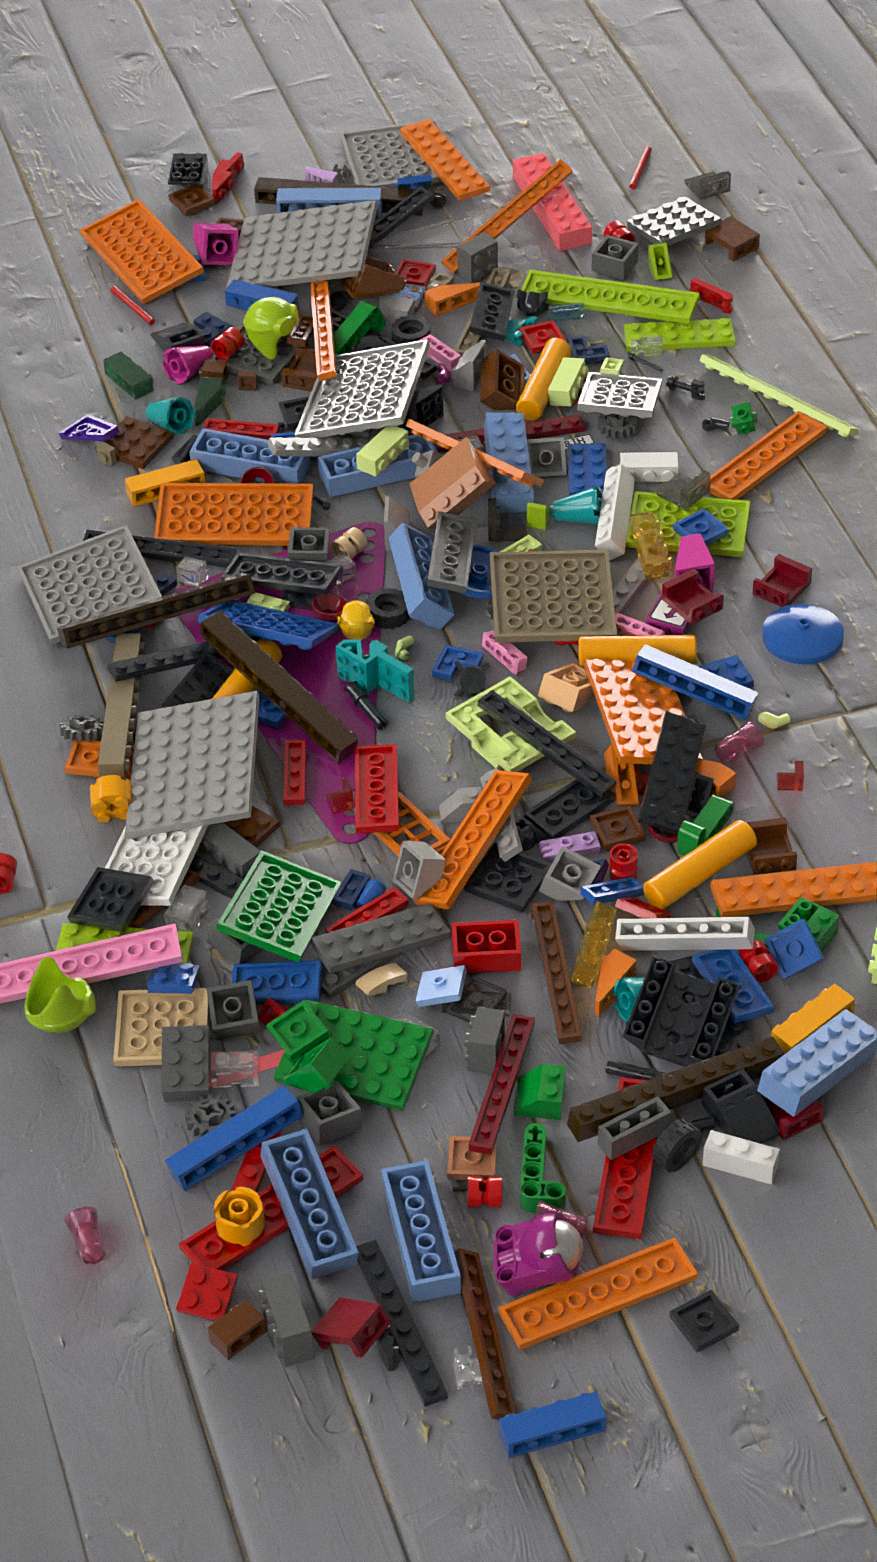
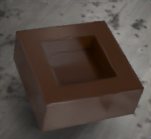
[237,371,258,391]

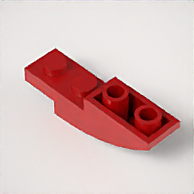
[212,152,245,204]

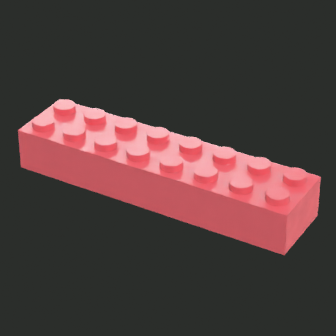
[513,153,592,251]

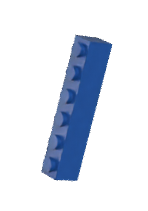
[632,645,758,720]
[165,1085,304,1192]

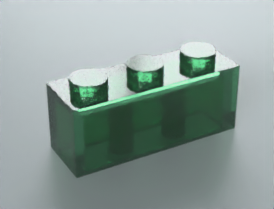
[103,351,154,400]

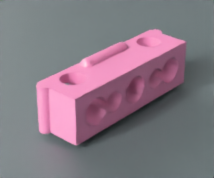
[420,335,461,372]
[615,613,665,636]
[482,630,528,675]

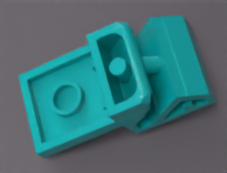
[336,639,415,703]

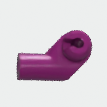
[435,364,451,385]

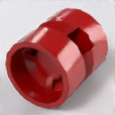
[604,220,635,242]
[211,327,245,360]
[609,844,638,881]
[0,853,18,894]
[738,940,779,983]
[468,1176,503,1208]

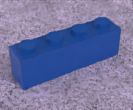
[225,279,299,310]
[499,1392,606,1458]

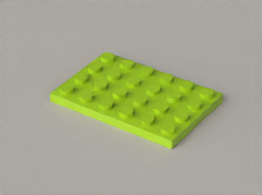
[626,491,750,557]

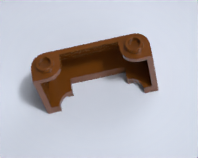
[341,256,406,300]

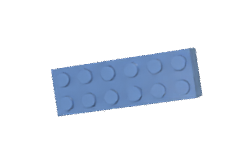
[276,188,382,222]
[484,413,534,513]
[190,428,311,484]
[318,434,436,497]
[388,522,455,630]
[757,1009,877,1117]
[261,1129,359,1280]
[381,1160,461,1303]

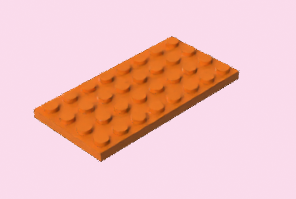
[79,199,204,304]
[154,483,314,546]
[584,659,702,765]

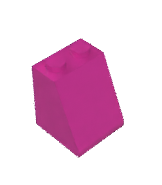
[193,223,238,265]
[675,533,715,593]

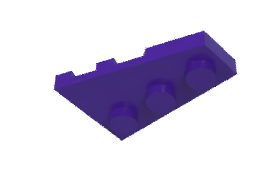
[59,414,119,442]

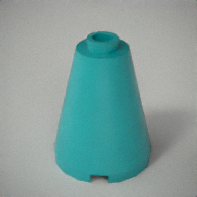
[146,397,195,434]
[550,487,603,525]
[613,977,645,1022]

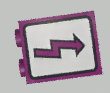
[645,593,688,635]

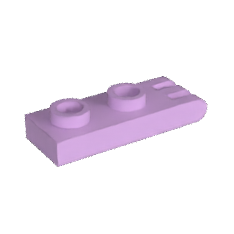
[538,831,600,862]

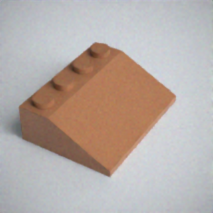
[410,437,496,529]

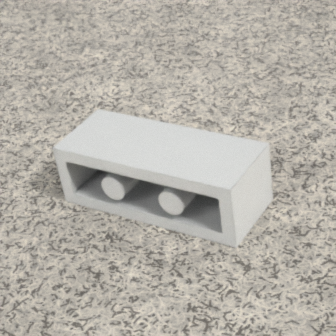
[620,452,678,482]
[703,1130,780,1185]

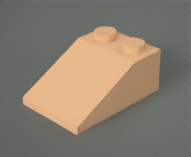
[538,663,594,713]

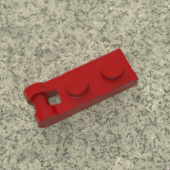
[690,277,733,314]

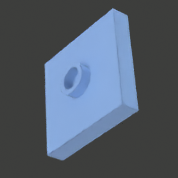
[416,965,467,1007]

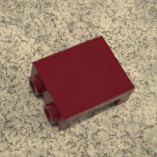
[752,554,812,607]
[662,568,724,625]
[756,1084,824,1141]
[311,1297,392,1358]

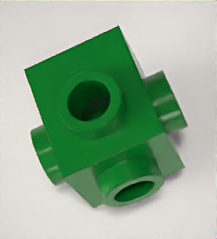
[730,402,758,435]

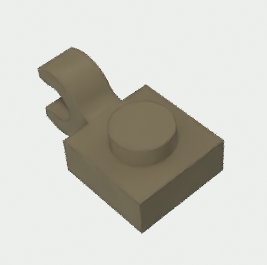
[428,272,454,289]

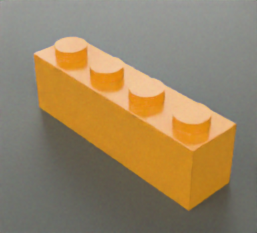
[125,459,205,507]
[771,984,855,1055]

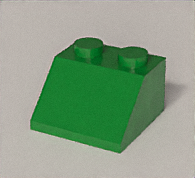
[282,1037,349,1093]
[514,1064,566,1120]

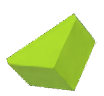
[648,243,672,280]
[527,502,552,530]

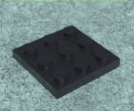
[464,842,552,913]
[67,867,154,932]

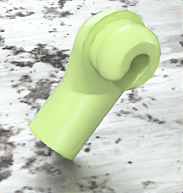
[395,635,414,661]
[758,712,790,729]

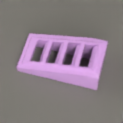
[305,167,338,183]

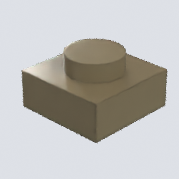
[96,441,117,466]

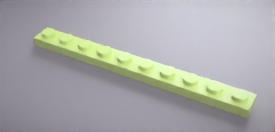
[699,354,859,437]

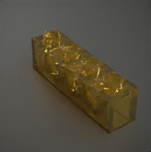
[630,512,672,580]
[570,901,617,989]

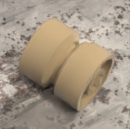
[331,527,368,563]

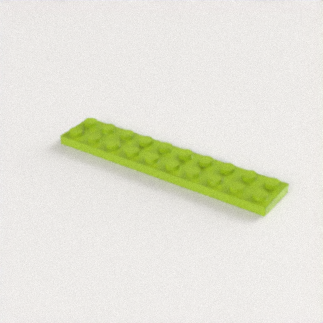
[521,270,700,324]

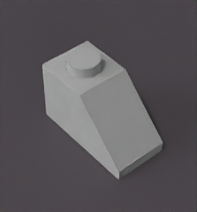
[379,295,415,324]
[439,786,482,824]

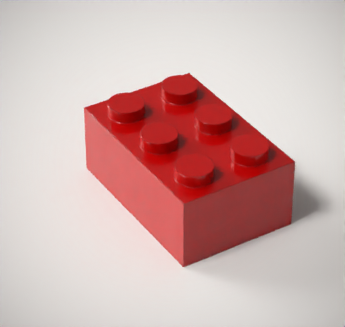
[452,920,521,974]

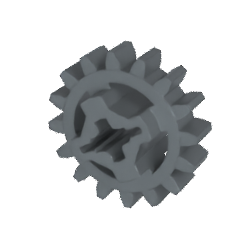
[598,413,638,439]
[60,714,104,742]
[185,1094,236,1137]

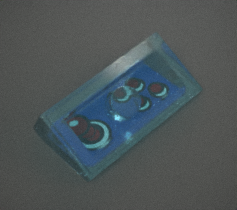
[547,302,584,322]

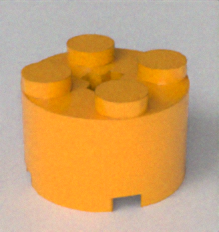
[90,775,132,823]
[214,1187,265,1246]

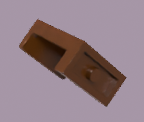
[705,216,760,262]
[281,347,317,392]
[746,817,797,875]

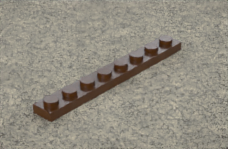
[532,901,581,1044]
[454,1248,516,1420]

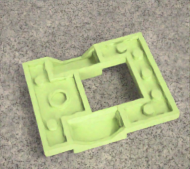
[446,677,576,772]

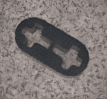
[330,291,348,312]

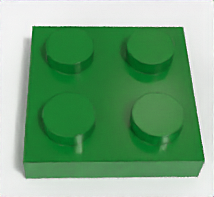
[266,1000,330,1060]

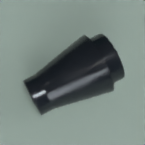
[430,188,446,209]

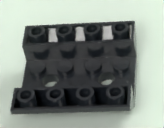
[623,956,740,1067]

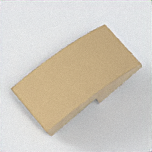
[355,963,408,996]

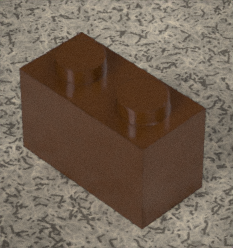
[208,1299,267,1360]

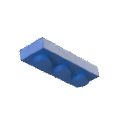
[580,877,645,905]

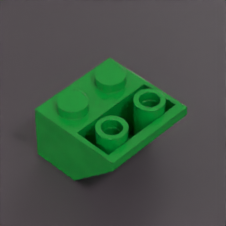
[778,897,840,953]

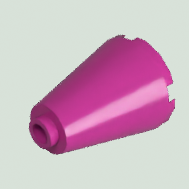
[162,346,213,384]

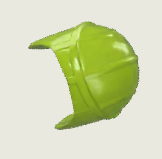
[243,297,299,360]
[24,957,96,1033]

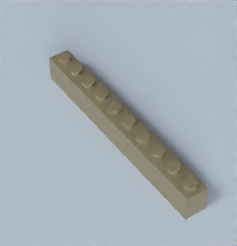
[98,634,145,780]

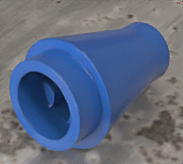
[356,878,387,908]

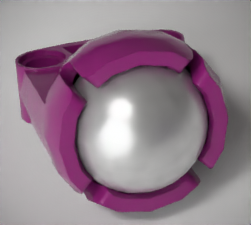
[494,1212,583,1296]

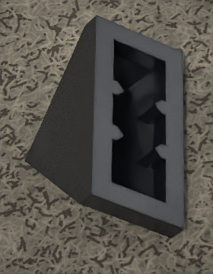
[171,435,198,465]
[685,773,714,818]

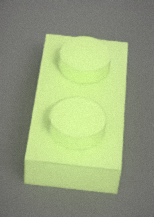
[600,357,624,375]
[500,535,542,552]
[246,592,290,612]

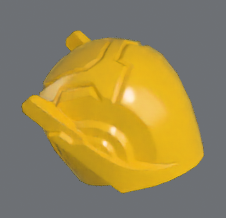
[338,600,374,640]

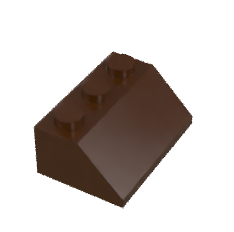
[480,349,524,410]

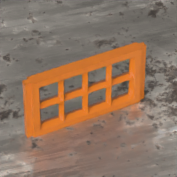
[374,792,451,857]

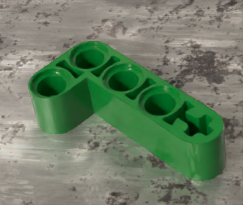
[333,301,386,355]
[677,795,735,856]
[520,1123,566,1213]

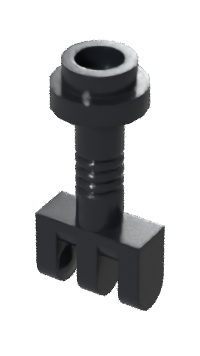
[666,375,705,400]

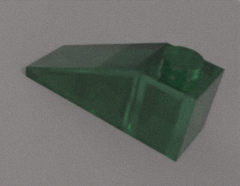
[194,377,226,426]

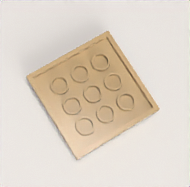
[113,988,209,1067]

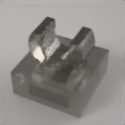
[333,164,351,184]

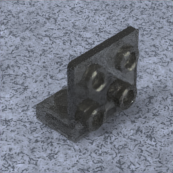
[685,171,731,200]
[657,470,711,510]
[488,498,527,542]

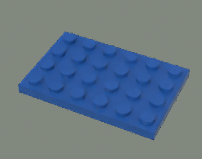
[198,600,340,650]

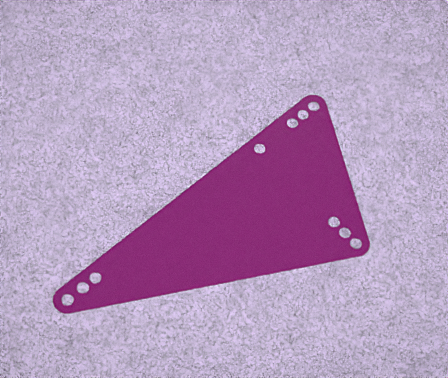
[172,521,385,844]

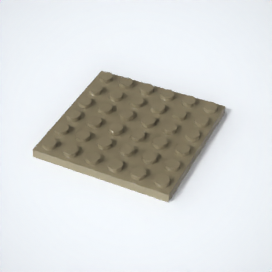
[489,550,617,642]

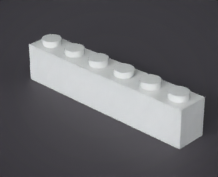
[595,464,635,561]
[615,917,755,951]

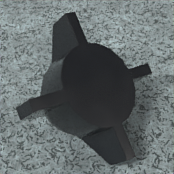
[517,290,549,317]
[454,660,491,697]
[515,818,547,853]

